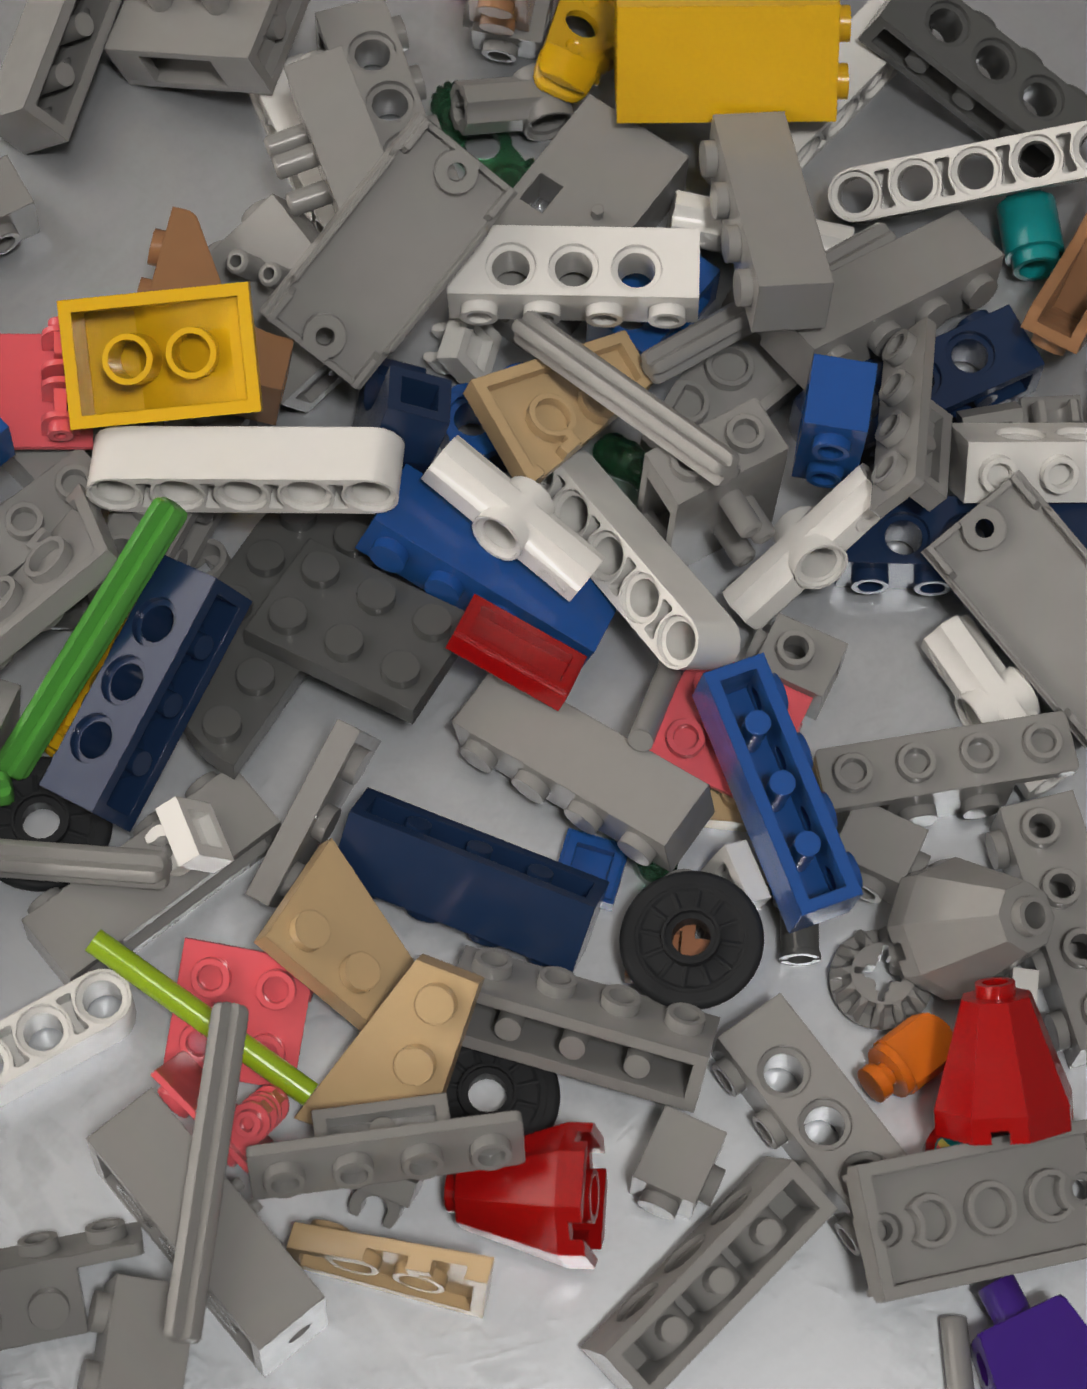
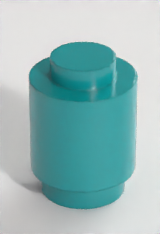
[996,189,1065,281]

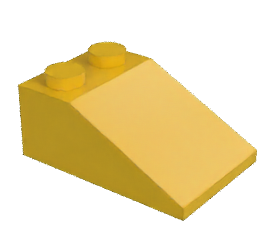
[57,281,263,430]

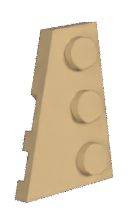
[463,330,653,483]
[254,838,414,1031]
[294,954,485,1125]
[286,1219,494,1319]

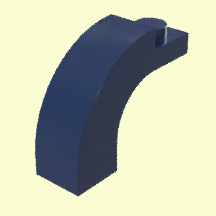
[351,358,452,474]

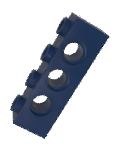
[787,305,1045,467]
[835,496,1087,596]
[39,555,253,832]

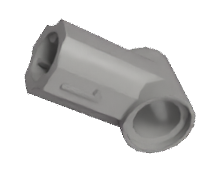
[450,63,574,142]

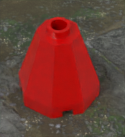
[934,977,1074,1146]
[444,1122,608,1269]

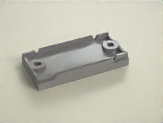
[259,111,518,391]
[921,470,1087,748]
[842,1119,1087,1303]

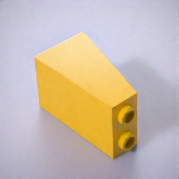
[614,0,851,123]

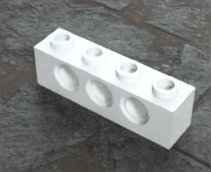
[447,225,700,329]
[948,422,1087,503]

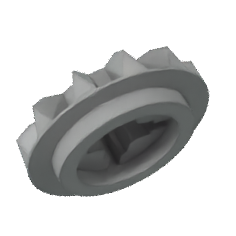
[829,926,931,1030]

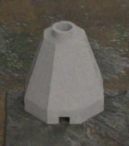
[886,857,1055,1001]

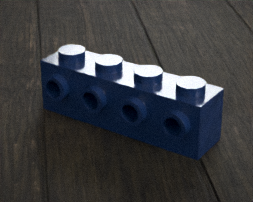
[338,787,610,973]

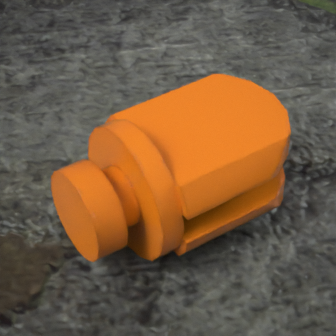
[857,1012,953,1102]

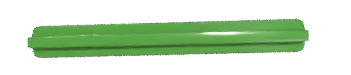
[0,497,187,780]

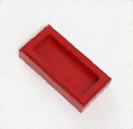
[445,594,587,712]

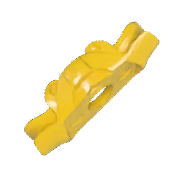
[533,0,614,103]

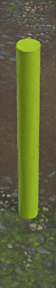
[85,929,318,1106]

